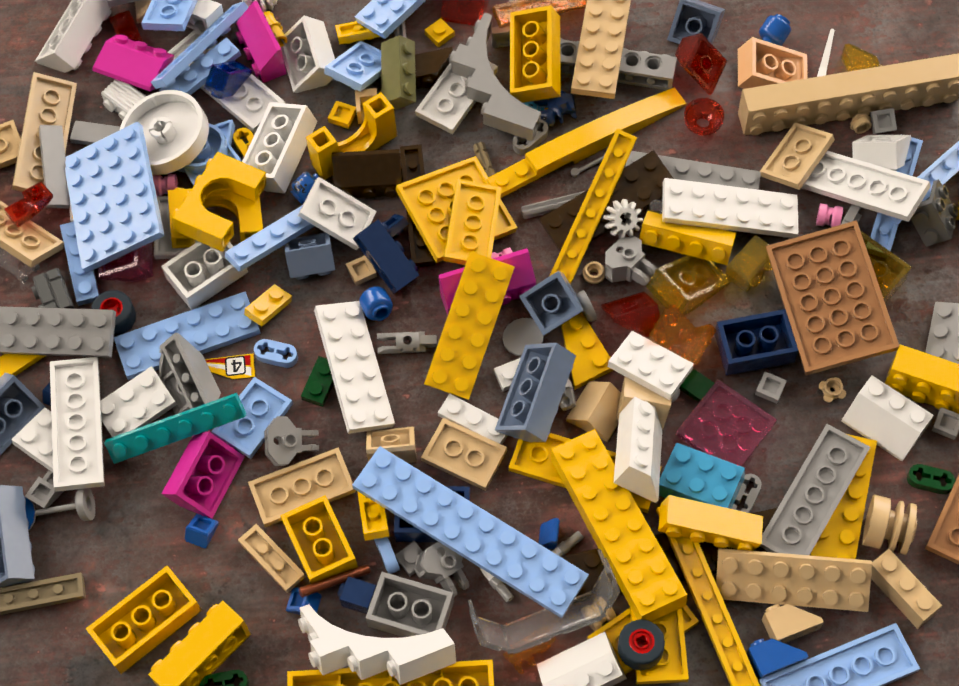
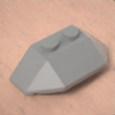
[159,332,221,415]

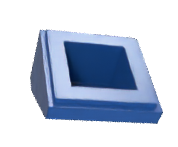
[185,514,219,548]
[538,518,560,549]
[286,587,322,615]

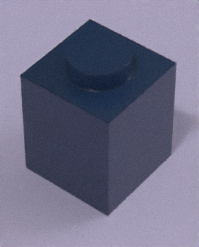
[338,576,376,614]

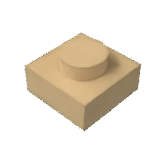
[346,255,377,286]

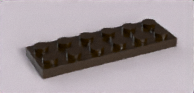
[540,150,674,252]

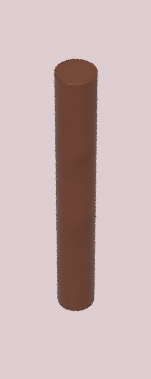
[299,564,371,597]

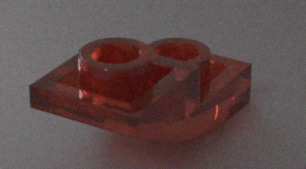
[109,10,143,42]
[4,182,53,228]

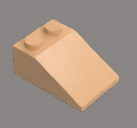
[738,37,808,89]

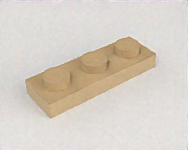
[238,524,306,593]

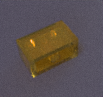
[725,235,772,292]

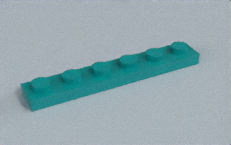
[104,393,247,464]

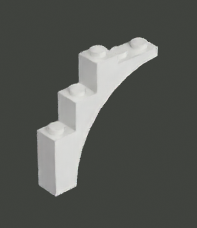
[298,604,456,685]

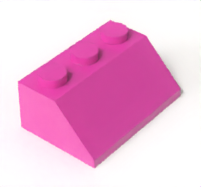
[235,1,287,83]
[92,34,174,91]
[161,431,245,519]

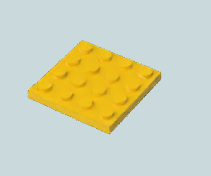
[396,156,518,263]

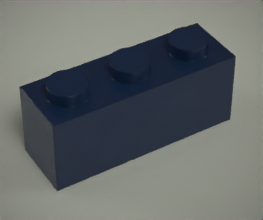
[353,219,419,294]

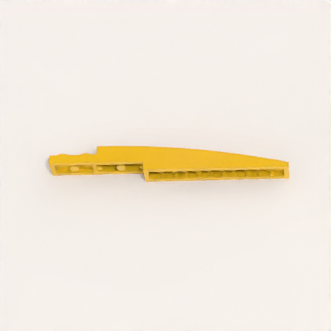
[487,87,687,198]

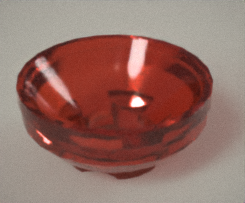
[684,98,724,135]

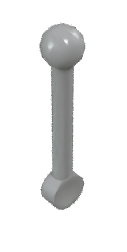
[571,153,605,178]

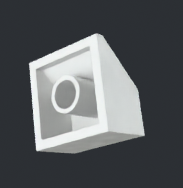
[852,135,911,171]

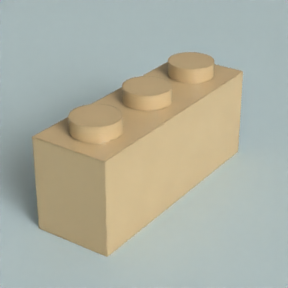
[871,549,942,629]

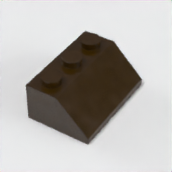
[332,149,403,199]

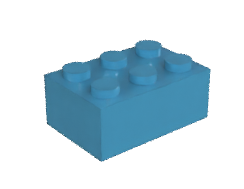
[659,442,745,509]

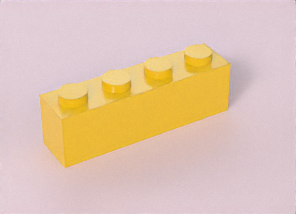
[639,211,736,265]
[658,495,763,551]

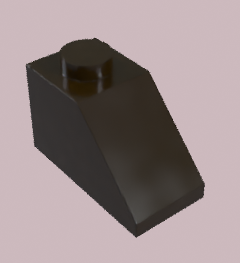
[415,47,453,89]

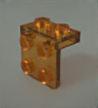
[649,304,717,366]

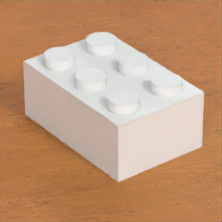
[161,241,248,310]

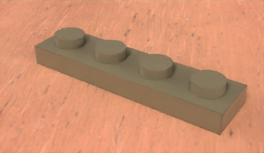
[0,572,86,615]

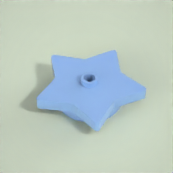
[177,119,242,186]

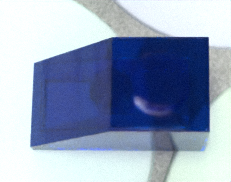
[204,60,253,99]

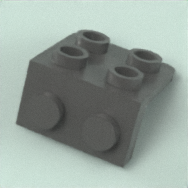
[911,179,958,247]

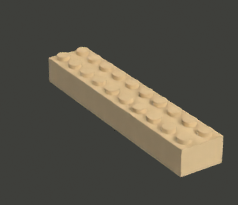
[738,53,959,135]

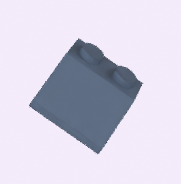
[667,0,725,54]
[285,232,335,280]
[519,271,583,336]

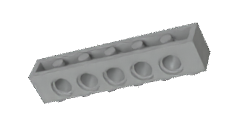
[560,38,677,90]

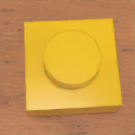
[425,18,455,48]
[328,101,356,129]

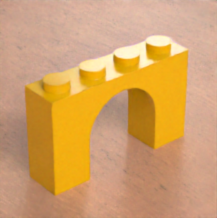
[306,92,397,180]
[171,152,266,252]
[167,188,263,249]

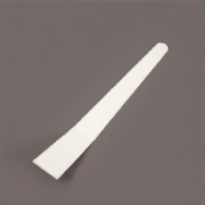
[817,29,835,77]

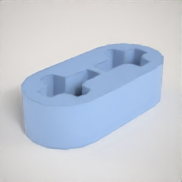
[254,339,298,368]
[374,537,400,574]

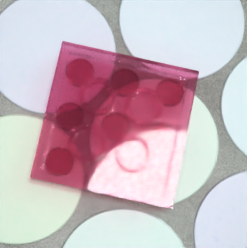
[676,380,777,467]

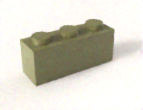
[381,35,416,110]

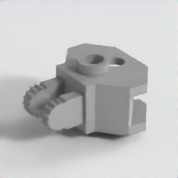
[605,236,658,286]
[264,416,319,466]
[414,542,470,597]

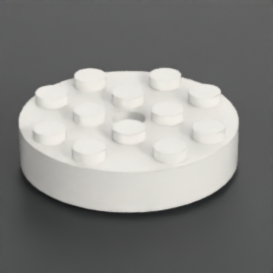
[120,90,209,175]

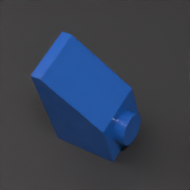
[747,639,809,680]

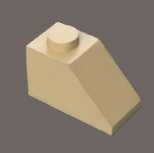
[762,604,824,643]

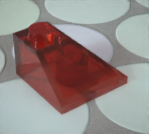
[675,33,727,95]
[601,291,663,337]

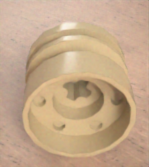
[862,495,917,555]

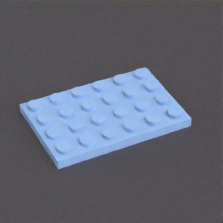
[65,121,165,273]

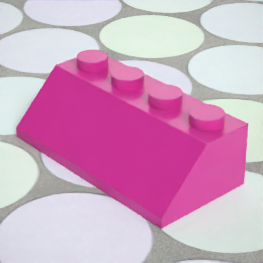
[438,248,536,315]

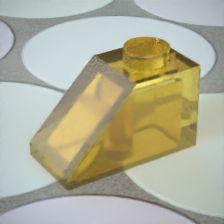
[841,43,883,72]

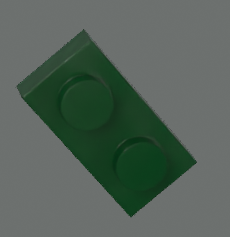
[301,356,334,407]

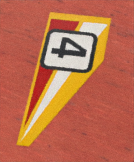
[205,353,255,379]

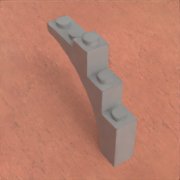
[449,12,541,141]

